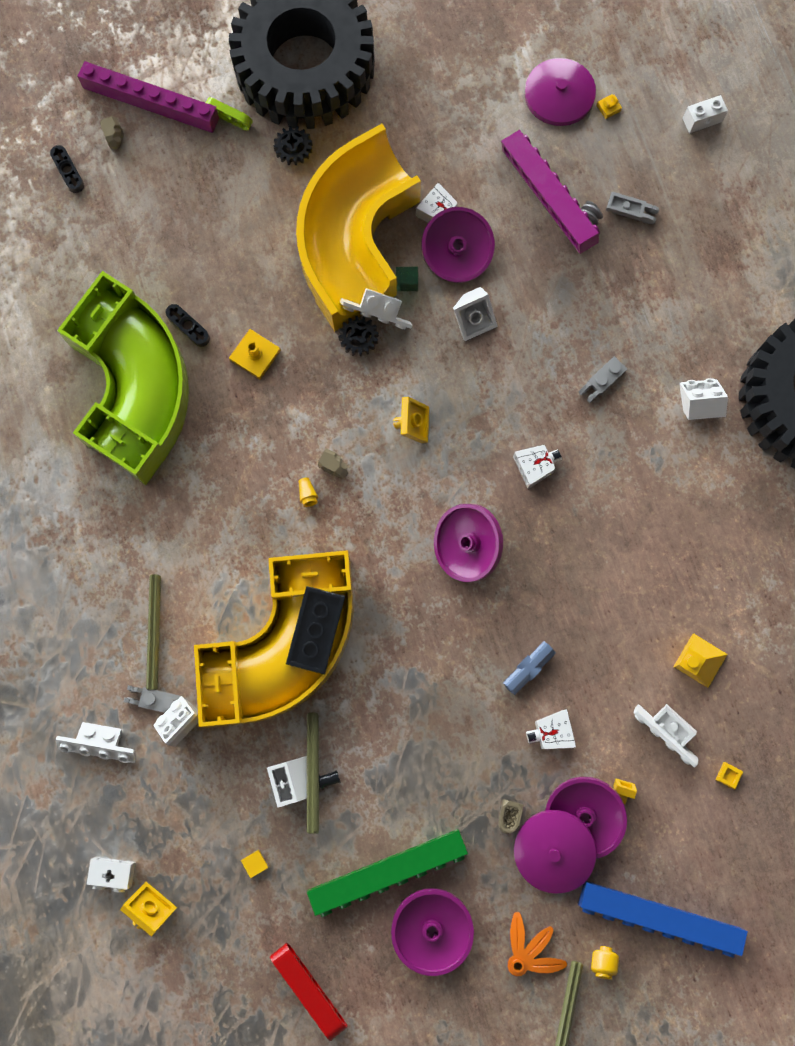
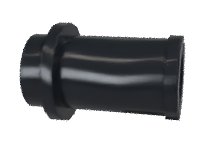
[319,770,341,790]

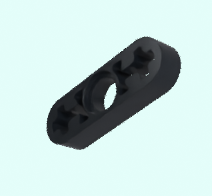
[50,145,84,193]
[166,304,210,347]

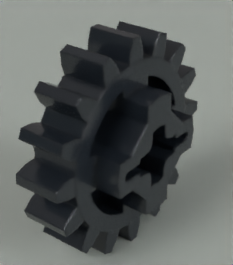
[273,126,313,166]
[338,316,379,357]

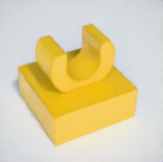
[596,94,622,119]
[613,778,637,805]

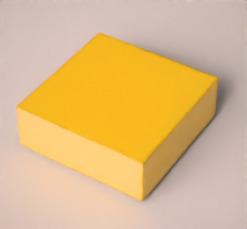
[715,762,743,790]
[241,850,269,879]

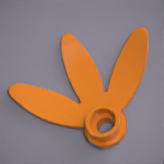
[507,912,567,976]

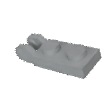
[606,192,659,225]
[578,356,627,403]
[124,685,181,713]

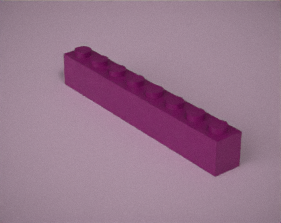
[77,61,219,133]
[501,129,600,254]

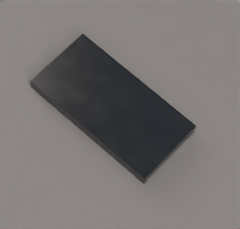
[286,586,346,675]

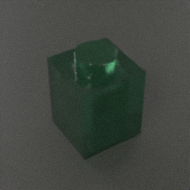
[394,267,418,291]

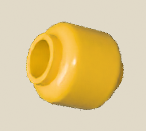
[591,946,619,980]

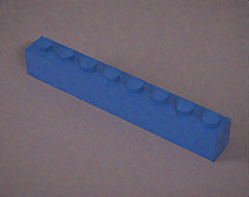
[578,881,748,958]

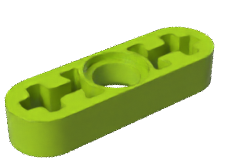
[205,97,253,131]

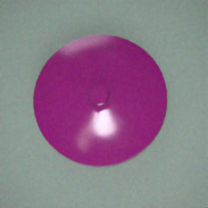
[524,58,596,126]
[421,207,495,283]
[434,504,503,582]
[545,777,627,859]
[514,810,596,894]
[391,889,474,976]

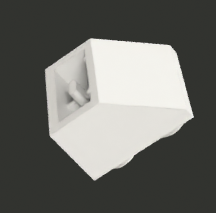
[680,378,728,420]
[153,696,198,747]
[267,756,307,808]

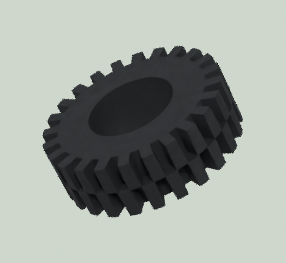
[229,0,375,129]
[738,319,795,468]

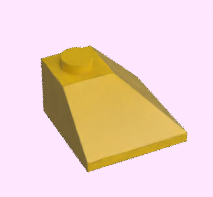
[673,634,728,688]

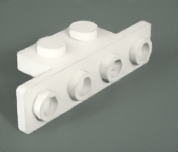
[340,288,412,330]
[634,704,698,768]
[56,722,136,763]

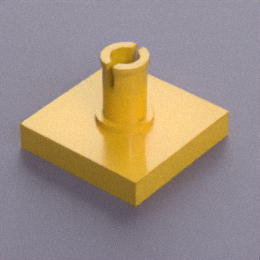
[229,329,281,379]
[393,397,429,443]
[120,882,177,937]

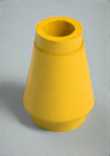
[298,477,319,507]

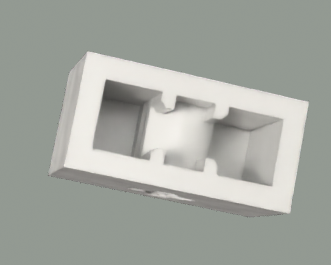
[682,95,728,133]
[87,857,136,892]

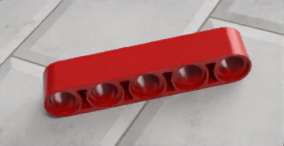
[270,943,348,1041]

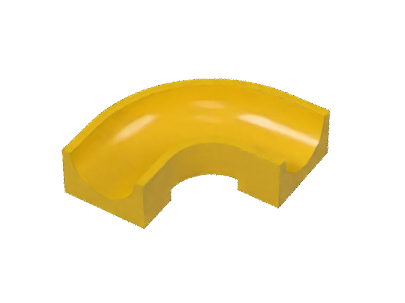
[296,123,421,332]
[194,550,354,728]

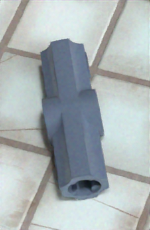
[503,641,556,695]

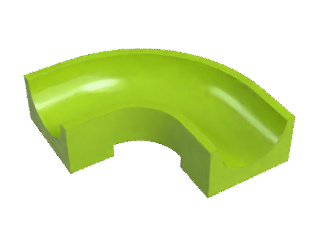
[57,271,189,485]

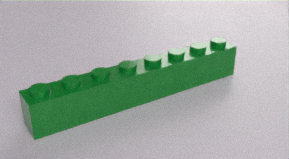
[307,829,468,917]

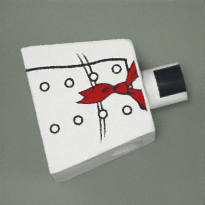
[416,183,458,223]
[513,445,562,489]
[526,709,576,749]

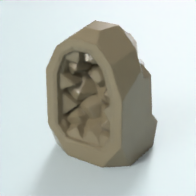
[100,116,124,150]
[318,448,348,479]
[498,799,524,834]

